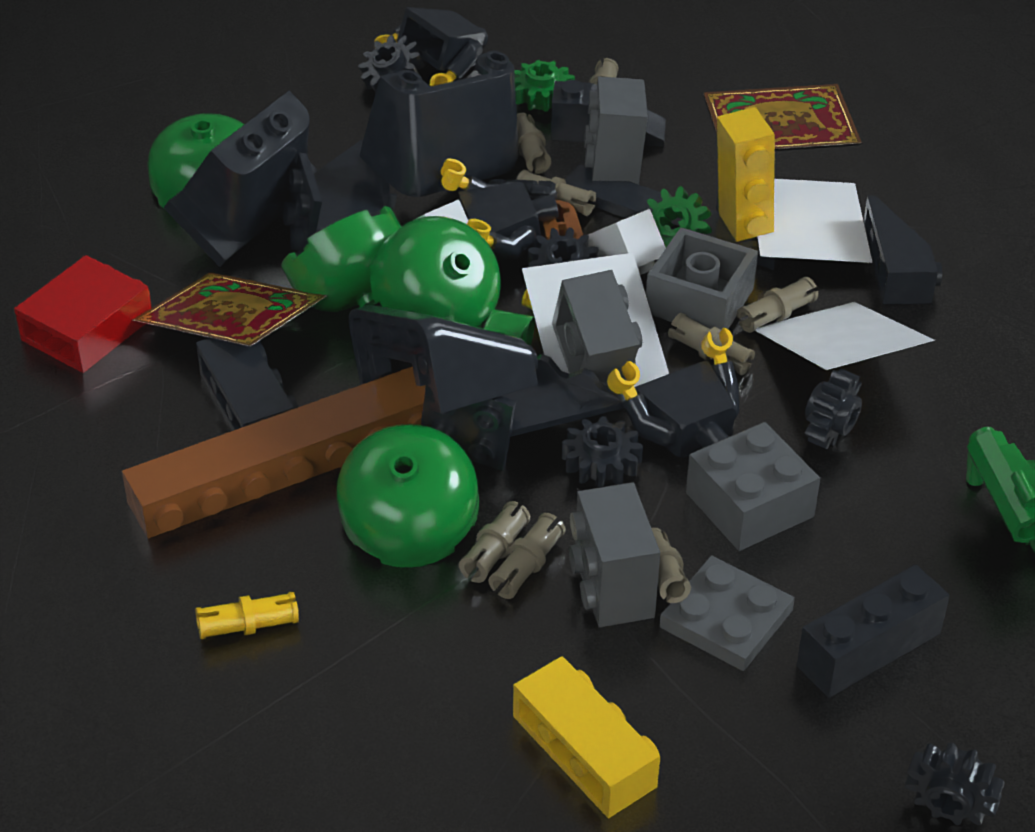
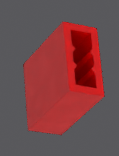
[14,255,152,373]

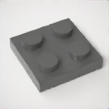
[660,555,795,671]

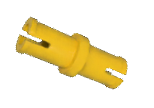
[195,592,299,639]

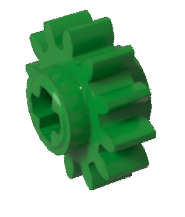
[515,60,575,112]
[647,186,713,247]

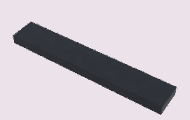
[565,164,782,270]

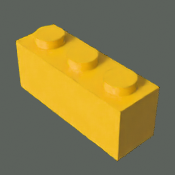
[717,107,775,242]
[513,656,660,819]

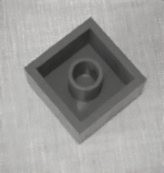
[584,76,648,185]
[646,227,758,330]
[552,270,643,386]
[686,422,820,551]
[568,482,660,627]

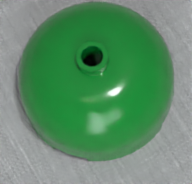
[148,113,245,208]
[281,206,401,312]
[370,216,501,328]
[337,424,479,567]

